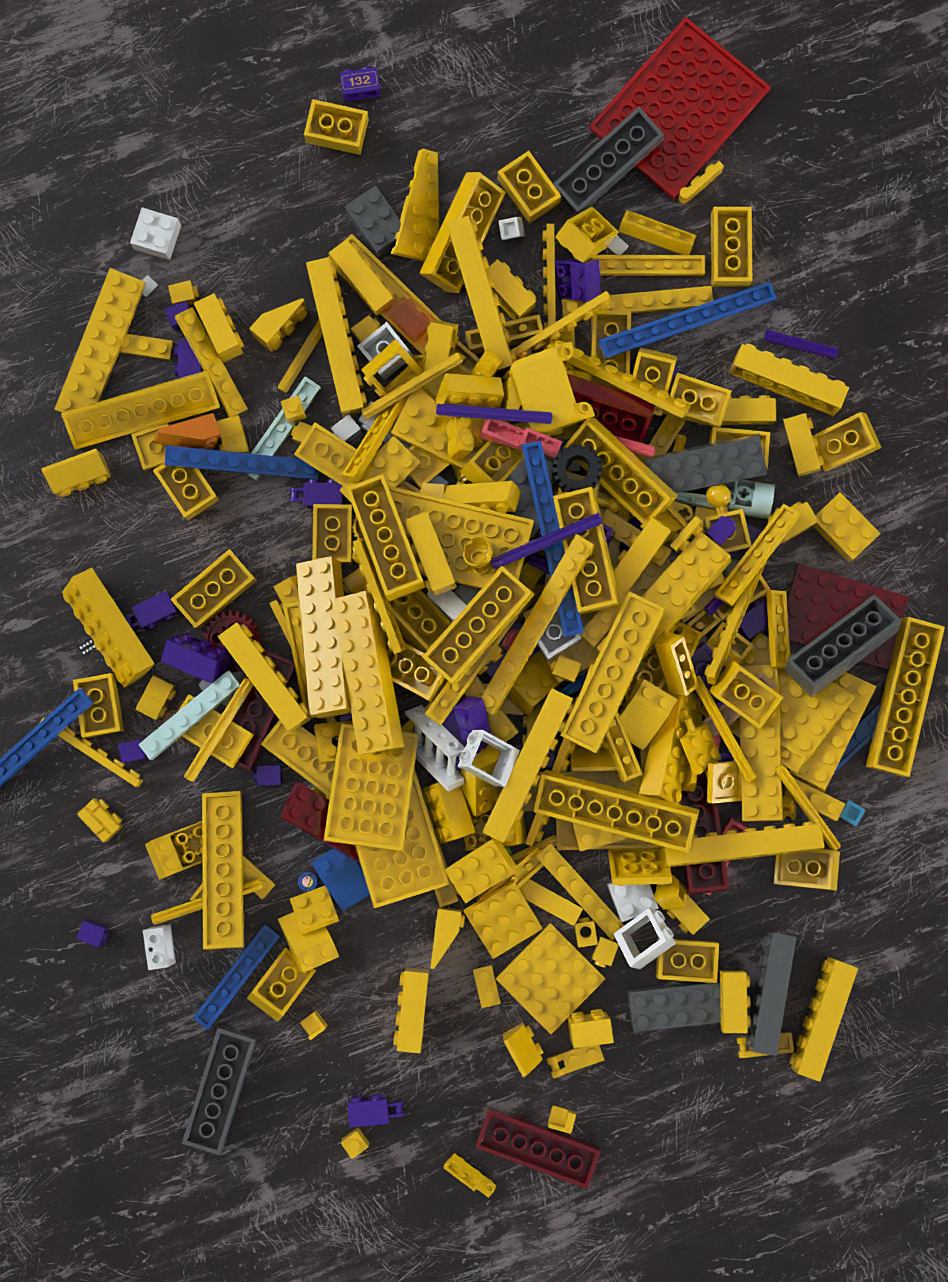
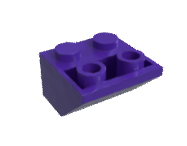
[555,258,601,302]

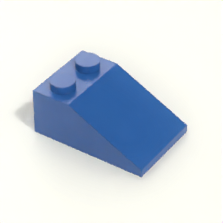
[311,849,370,911]

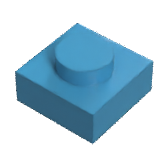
[839,800,866,827]

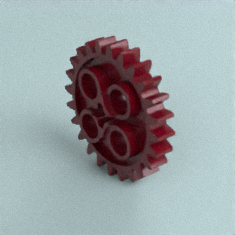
[202,610,264,673]

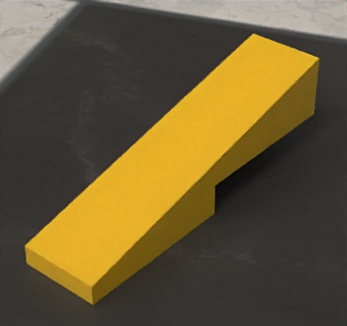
[519,879,583,926]

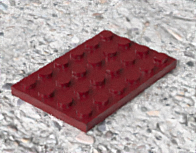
[787,564,909,670]

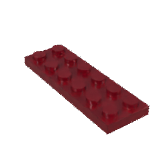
[280,782,360,864]

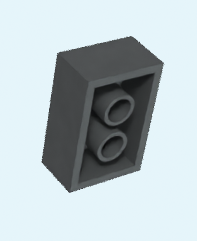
[345,185,401,259]

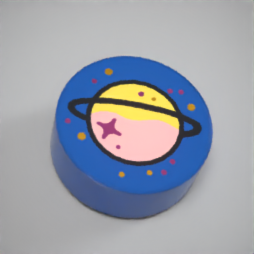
[298,872,318,891]

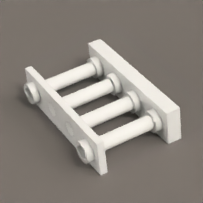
[405,705,465,791]

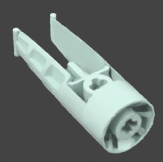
[674,479,775,520]

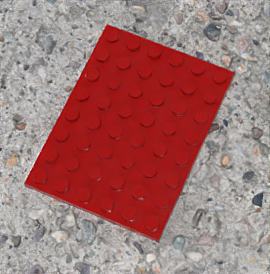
[589,17,771,200]

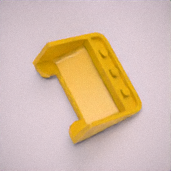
[511,342,595,434]

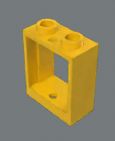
[361,339,424,398]

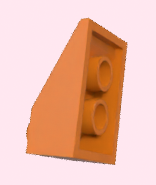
[154,413,221,450]

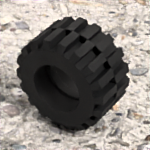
[552,444,602,493]

